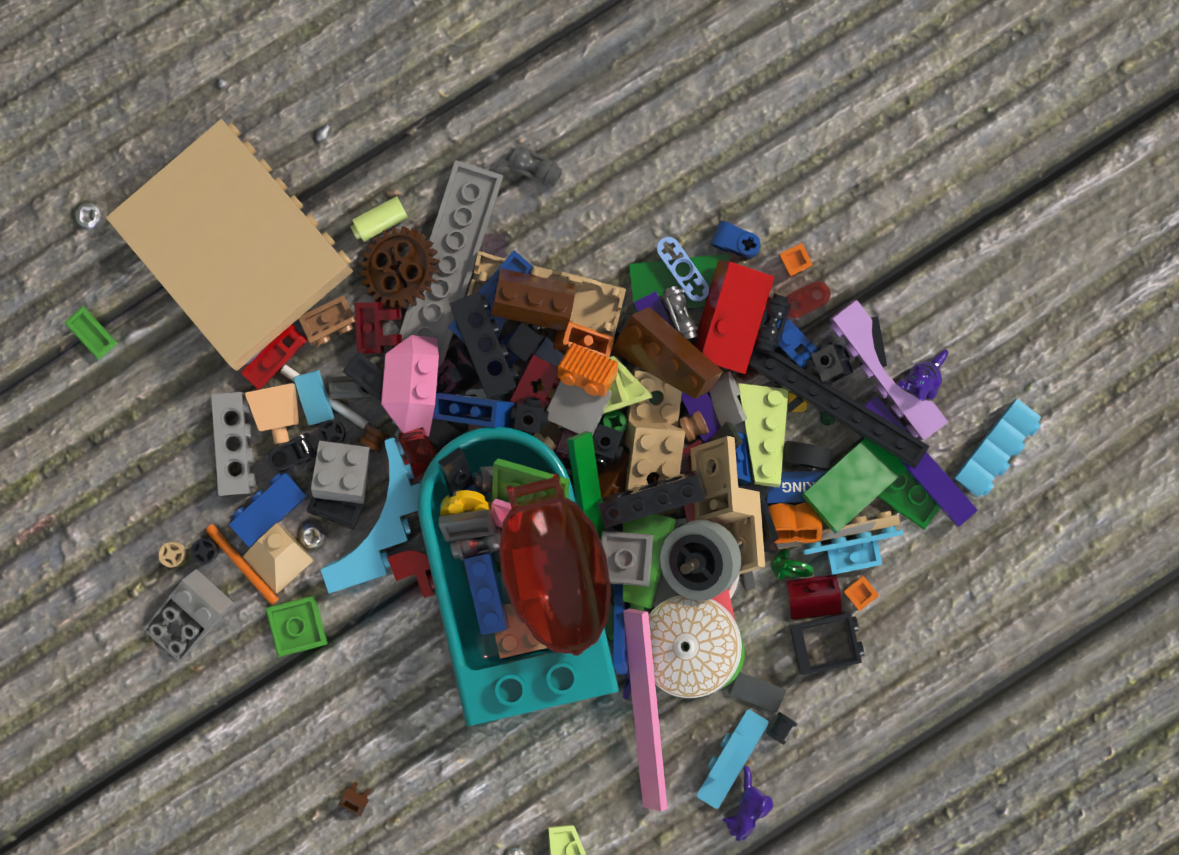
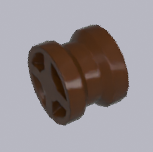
[357,424,388,453]

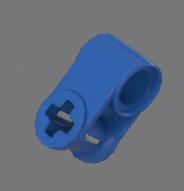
[710,221,761,259]

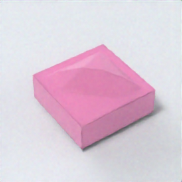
[491,499,519,532]

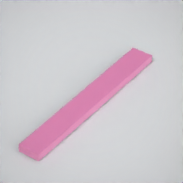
[623,609,667,812]

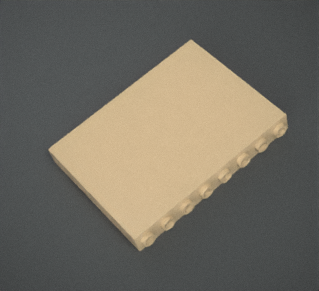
[106,119,353,371]

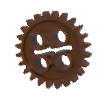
[360,226,440,309]

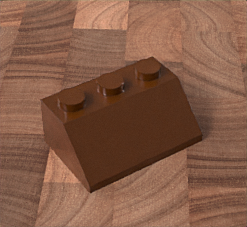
[491,268,575,332]

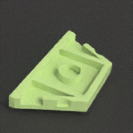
[558,356,653,428]

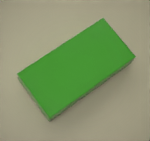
[64,306,118,360]

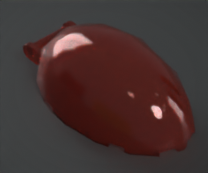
[499,473,611,656]

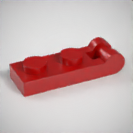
[241,324,308,390]

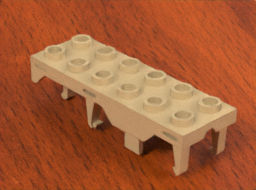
[467,251,626,337]

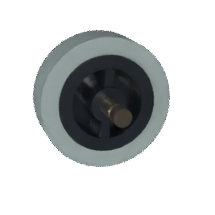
[660,519,741,601]

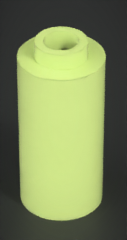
[350,196,408,242]

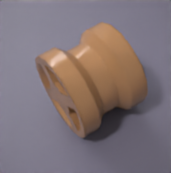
[679,410,709,442]

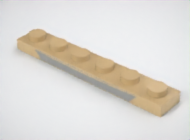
[776,511,900,549]

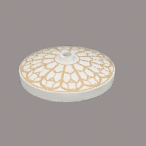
[649,595,742,698]

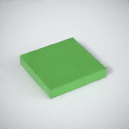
[265,595,328,657]

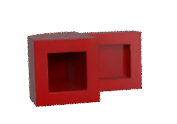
[388,550,435,598]

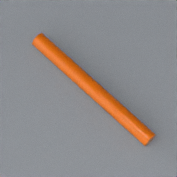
[205,523,279,606]

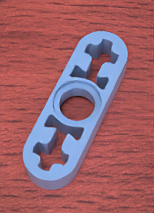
[657,237,709,302]

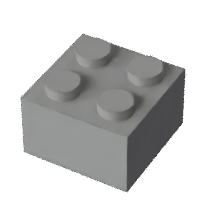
[311,441,371,504]

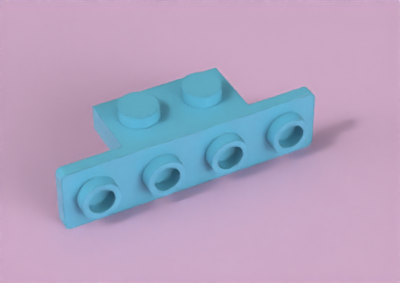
[801,526,904,575]
[697,709,769,809]

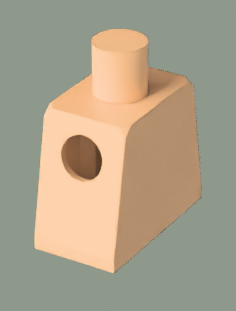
[245,383,299,444]

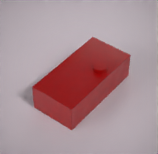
[693,261,775,374]

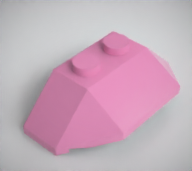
[381,335,439,437]

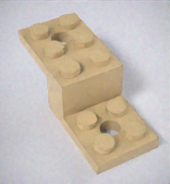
[623,369,685,490]
[690,436,765,575]

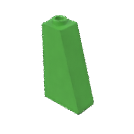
[623,514,677,611]

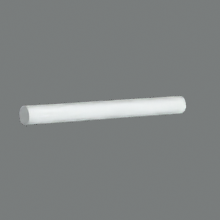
[280,364,369,430]

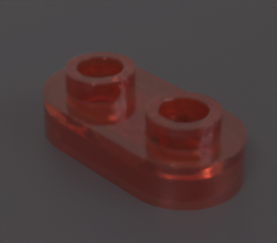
[786,281,831,318]

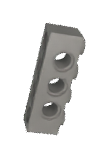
[211,392,256,496]

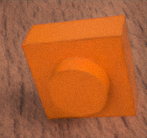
[779,243,813,277]
[843,575,879,611]

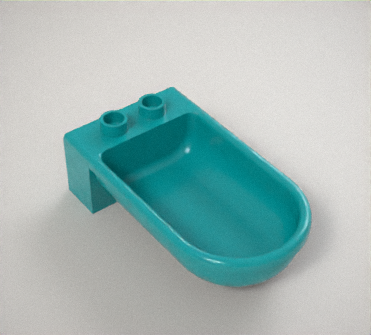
[418,427,619,727]

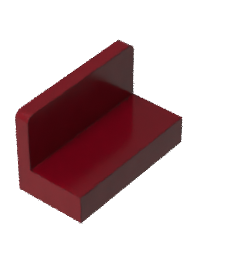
[786,574,841,619]

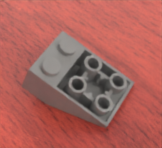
[143,569,233,663]

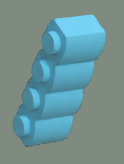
[953,398,1041,497]

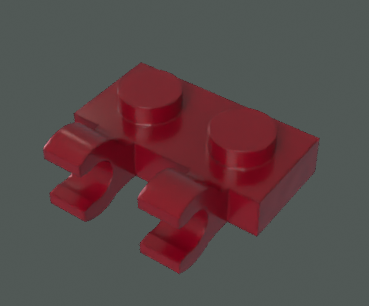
[354,302,402,354]

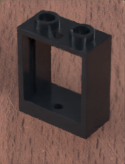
[789,612,865,676]

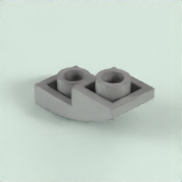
[710,371,747,427]

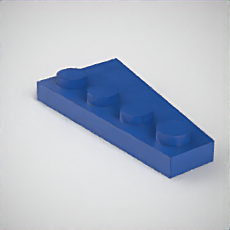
[448,250,533,352]

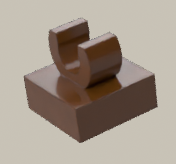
[338,782,370,817]

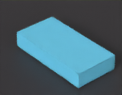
[293,370,334,425]

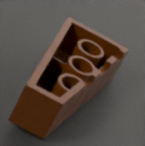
[611,307,723,399]

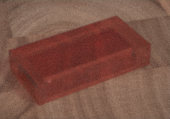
[398,427,436,476]

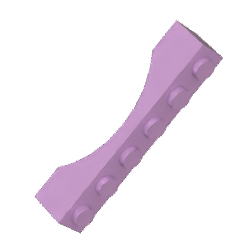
[829,300,948,440]

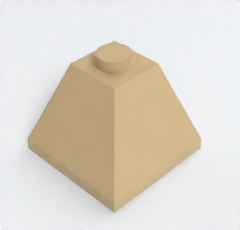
[243,523,314,594]

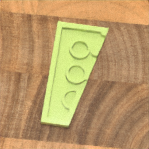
[738,383,788,487]

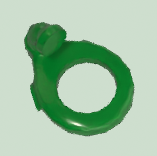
[770,549,814,580]

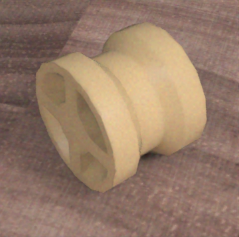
[158,542,187,568]

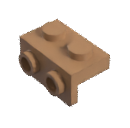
[298,295,356,347]

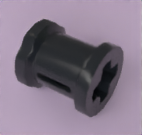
[765,712,798,745]

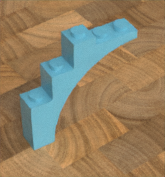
[321,435,422,593]

